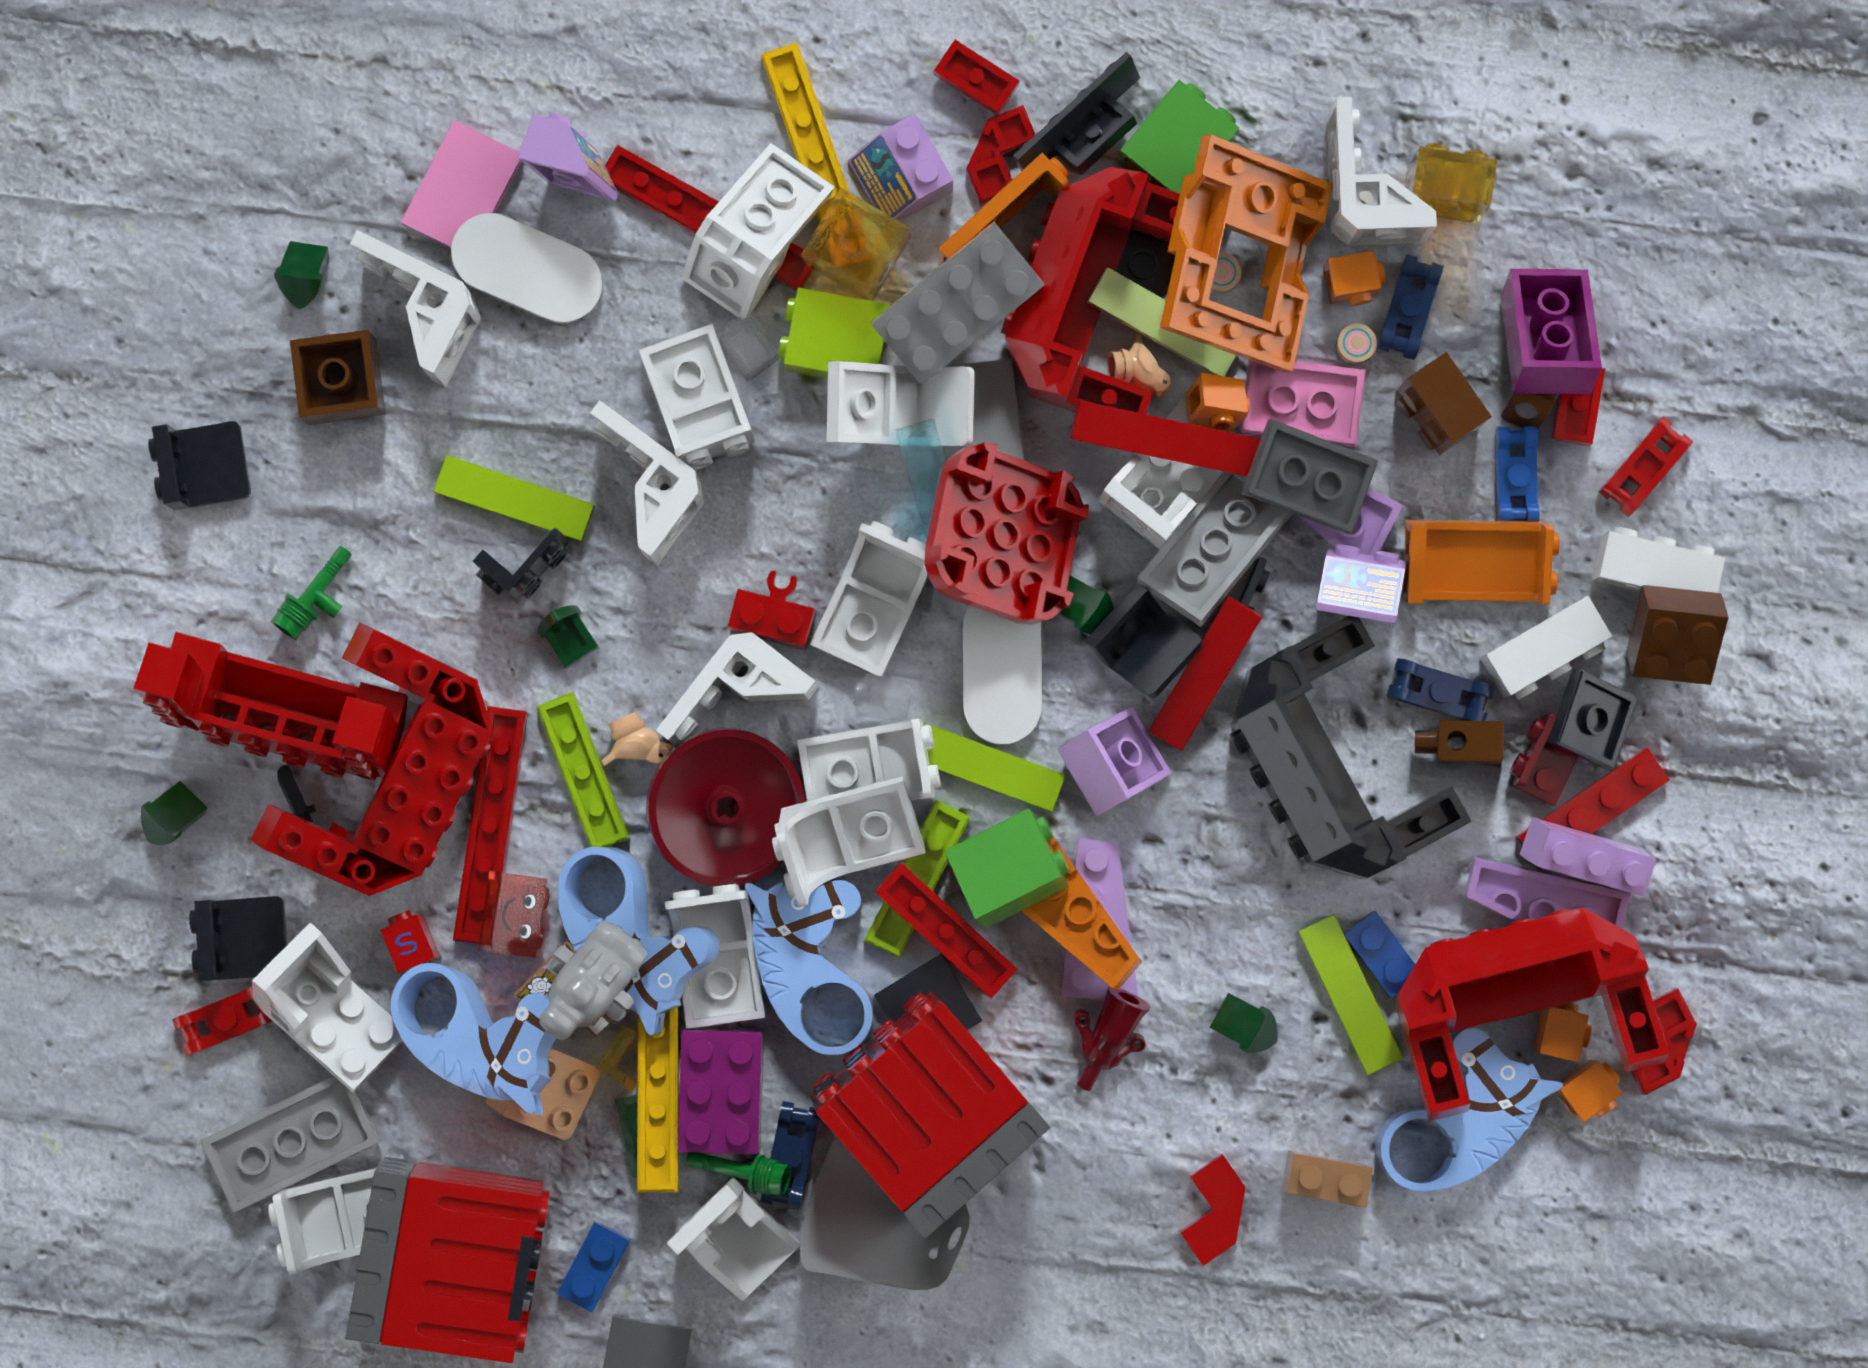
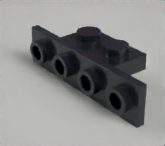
[1013,52,1141,175]

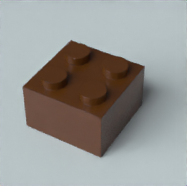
[290,330,386,425]
[1396,351,1492,455]
[1626,585,1729,685]

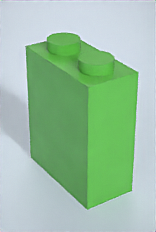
[1118,80,1240,194]
[945,808,1070,929]

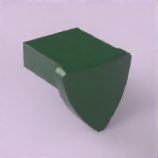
[274,241,329,309]
[1057,575,1114,635]
[537,605,600,669]
[141,781,208,845]
[1209,993,1278,1053]

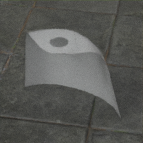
[800,1136,970,1290]

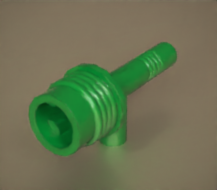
[271,546,352,640]
[686,1152,791,1196]

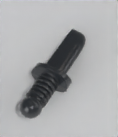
[277,764,316,824]

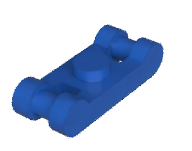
[1495,426,1540,522]

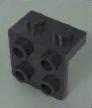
[148,421,251,511]
[473,528,569,602]
[1085,583,1204,698]
[189,896,287,981]

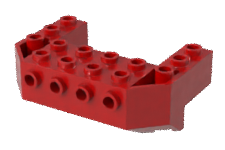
[1001,167,1180,414]
[250,622,493,896]
[133,632,408,780]
[1396,907,1670,1121]

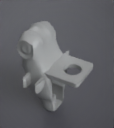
[539,921,648,1040]

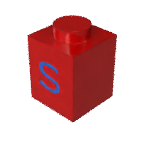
[380,910,441,974]

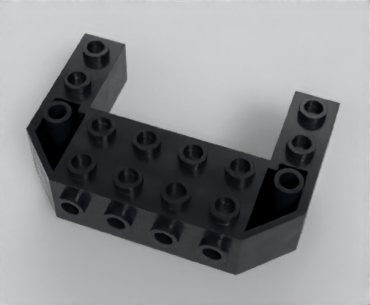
[1230,616,1472,879]

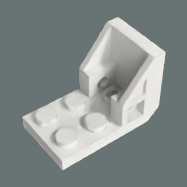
[1326,97,1437,247]
[681,143,835,322]
[350,230,481,387]
[1099,399,1223,550]
[590,400,704,566]
[656,632,818,745]
[252,923,403,1093]
[667,1177,800,1301]

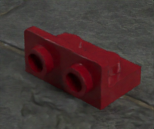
[1509,713,1579,806]

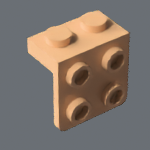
[485,1048,600,1140]

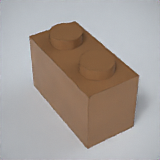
[1282,1150,1373,1208]

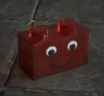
[478,871,550,958]

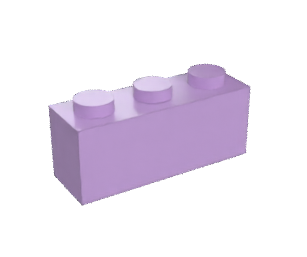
[1519,817,1657,896]

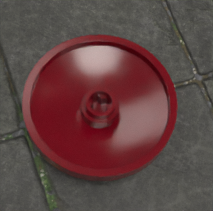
[646,728,805,886]

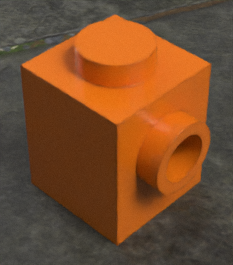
[1323,250,1385,306]
[1185,372,1250,433]
[1532,1003,1592,1062]
[1556,1059,1622,1122]

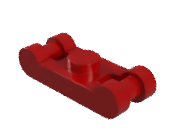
[1598,416,1693,517]
[172,986,273,1057]

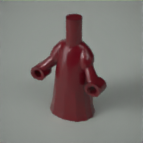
[1074,986,1151,1091]

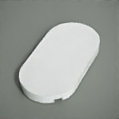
[451,213,602,324]
[963,606,1042,745]

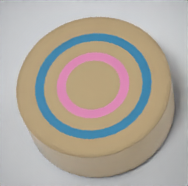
[1211,253,1241,294]
[1336,323,1377,364]

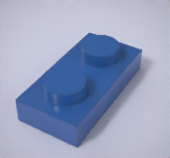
[1344,911,1415,998]
[557,1221,631,1312]

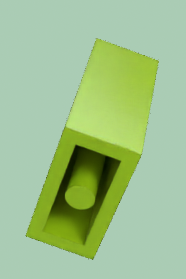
[778,287,890,378]

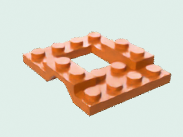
[1160,134,1333,372]

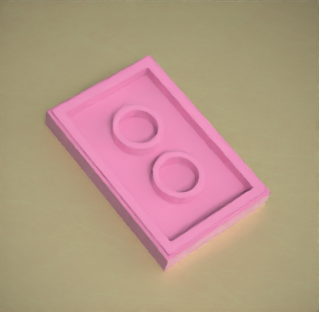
[401,120,522,249]
[1239,360,1366,449]

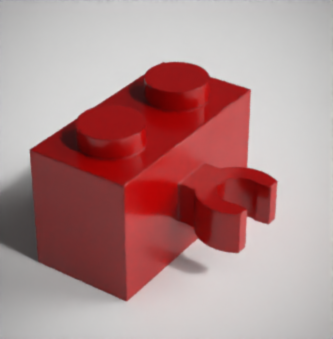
[728,570,816,651]

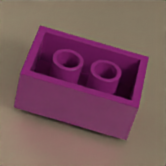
[1501,269,1602,394]
[677,1029,764,1154]

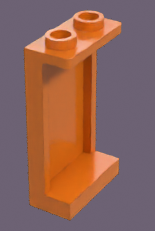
[938,153,1069,266]
[1402,520,1560,605]

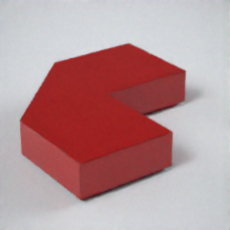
[966,105,1036,207]
[1630,988,1697,1095]
[1179,1153,1246,1266]

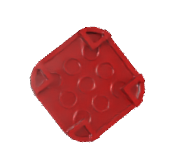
[924,442,1089,625]

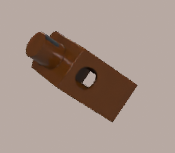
[1415,720,1504,766]

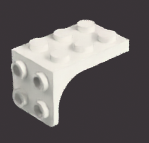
[639,324,756,470]
[827,361,974,446]
[810,521,928,679]
[797,718,941,801]
[772,776,925,907]
[665,884,766,1029]
[268,1168,376,1275]

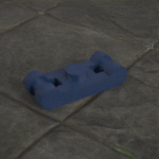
[1377,254,1444,360]
[1386,658,1495,721]
[760,1101,820,1211]

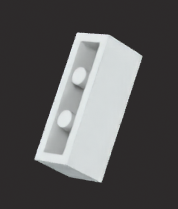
[1591,527,1725,593]
[1480,596,1612,700]

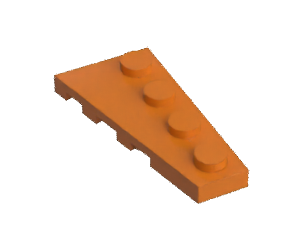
[1021,838,1142,992]

